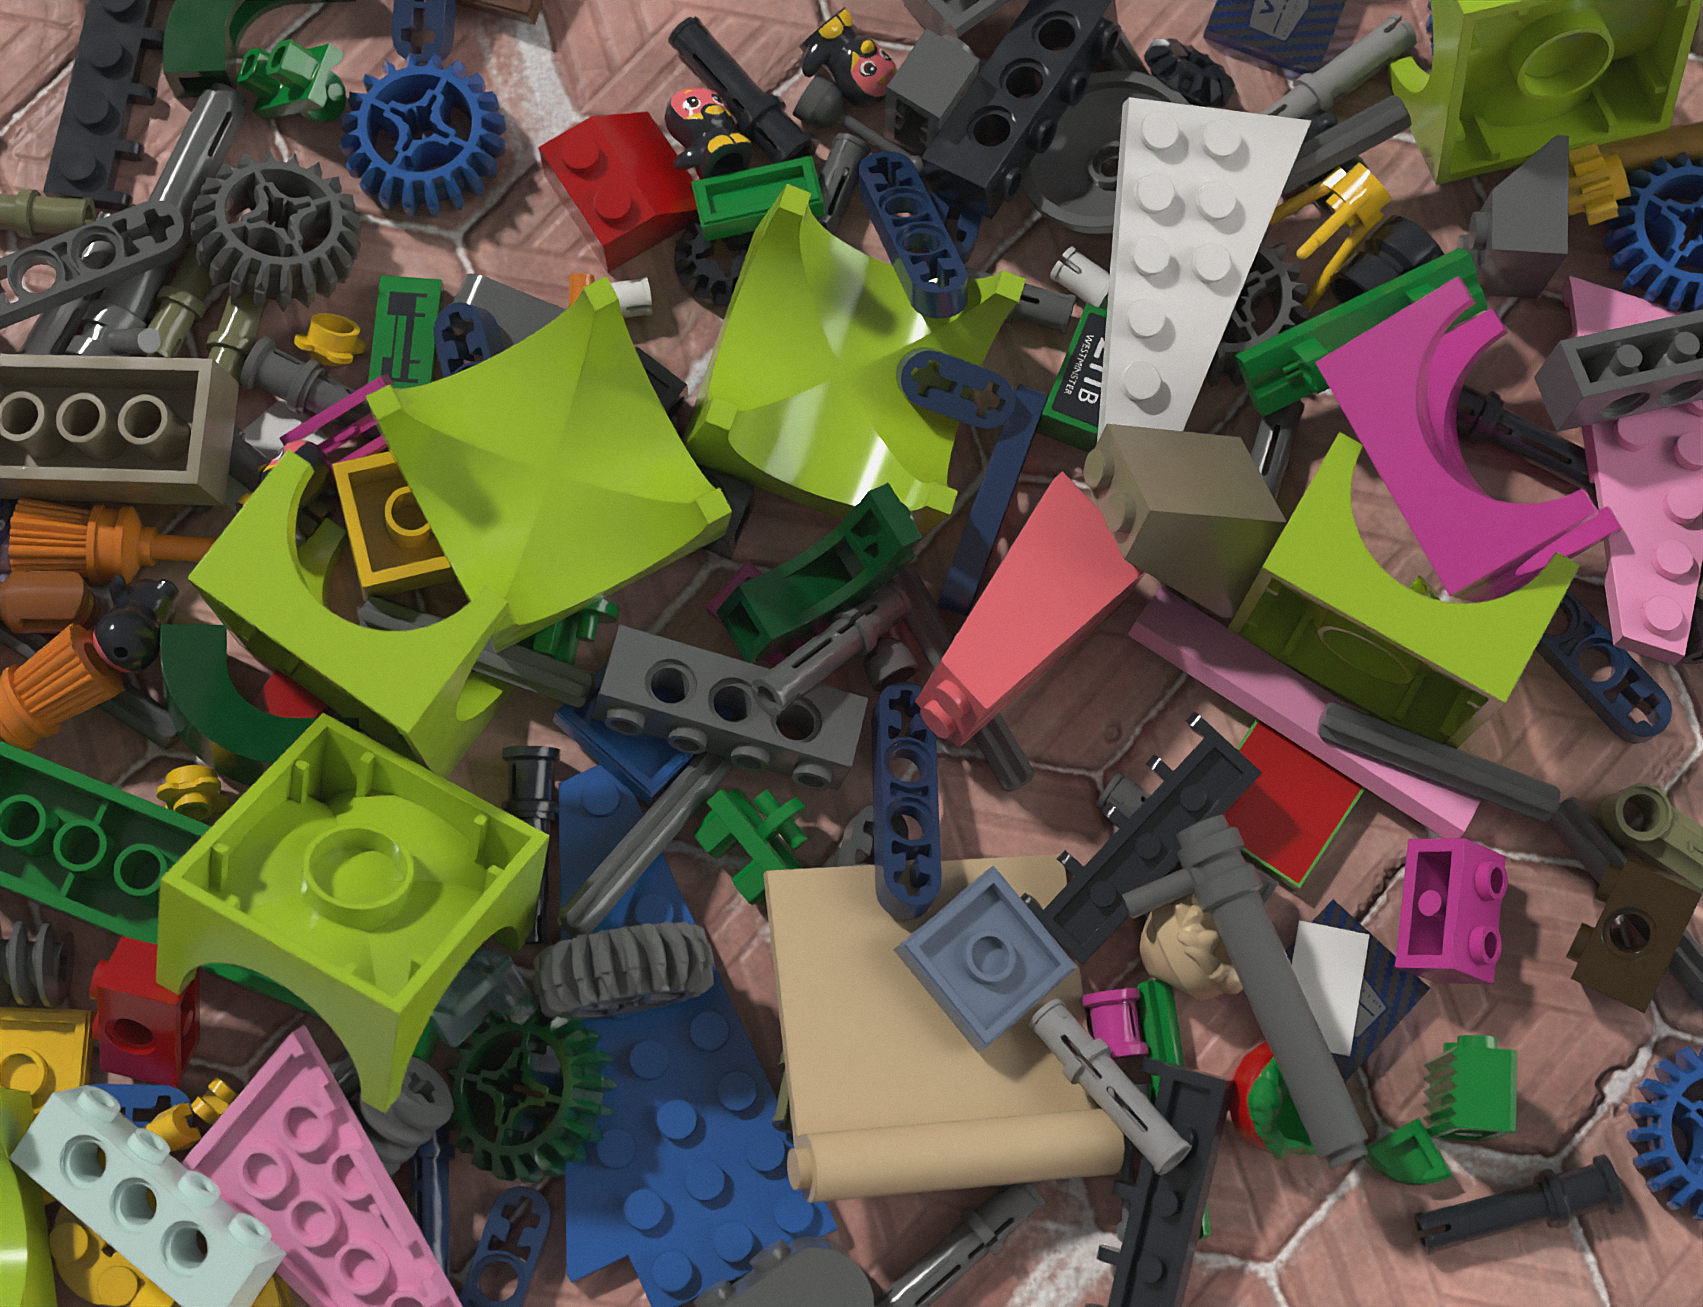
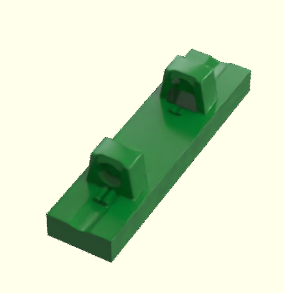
[1235,247,1488,417]

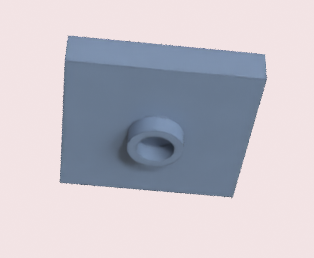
[893,865,1077,1053]

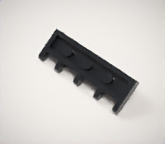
[43,0,175,212]
[1020,711,1262,965]
[1085,1056,1235,1307]

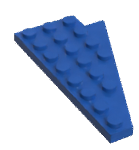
[558,764,838,1307]

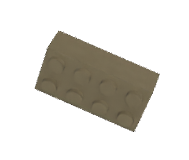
[0,354,239,506]

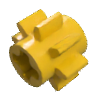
[1568,142,1630,226]

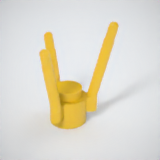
[1268,163,1392,311]

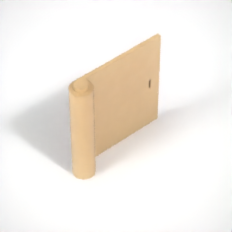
[763,854,1124,1203]

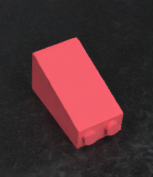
[915,471,1146,749]

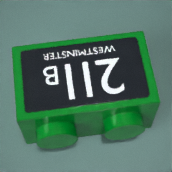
[1038,303,1107,453]

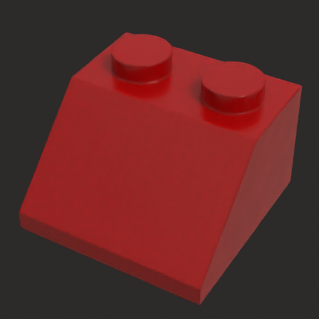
[538,111,699,273]

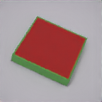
[1224,718,1365,892]

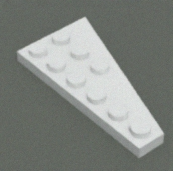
[1097,97,1311,442]

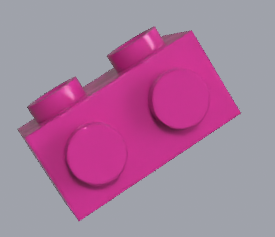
[1395,838,1508,984]

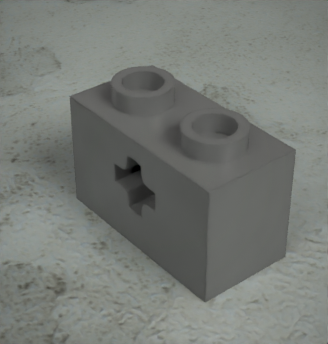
[883,28,980,155]

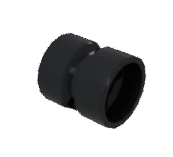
[1329,215,1445,306]

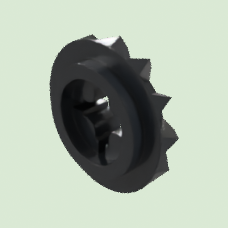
[1144,39,1235,107]
[674,219,754,306]

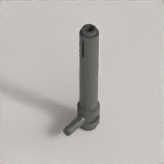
[64,83,247,357]
[1122,815,1369,1169]

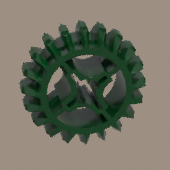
[442,1000,618,1183]

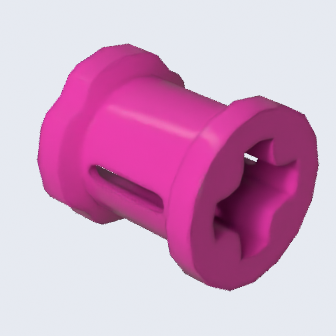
[1081,988,1149,1060]

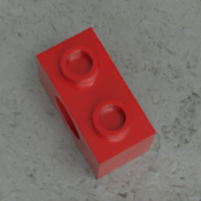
[90,936,200,1089]

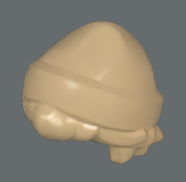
[1140,893,1243,1001]

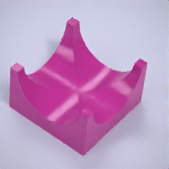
[1315,276,1623,603]

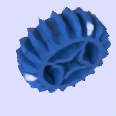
[339,52,507,218]
[1602,152,1703,313]
[1626,1045,1703,1221]

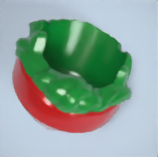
[1227,1042,1316,1160]

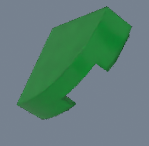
[1362,1118,1452,1186]

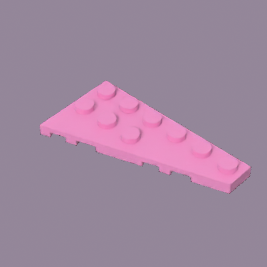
[1561,276,1703,665]
[181,1025,463,1307]

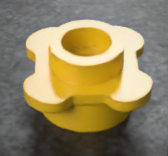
[294,313,367,367]
[156,765,229,821]

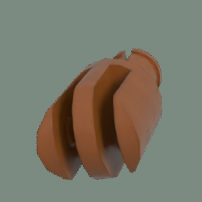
[0,570,100,634]

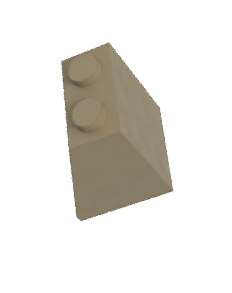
[1082,424,1287,618]

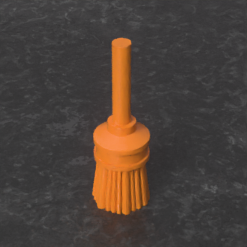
[8,497,218,585]
[0,623,125,752]

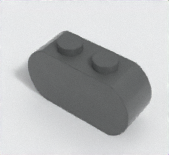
[694,1236,874,1307]

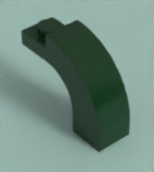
[163,0,356,99]
[716,482,923,664]
[160,624,359,786]

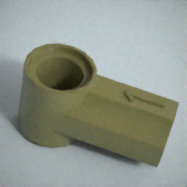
[1595,784,1703,889]

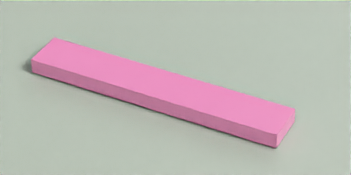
[1128,586,1482,839]

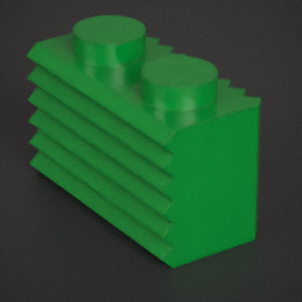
[1422,1035,1517,1142]

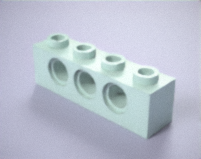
[10,1085,287,1307]

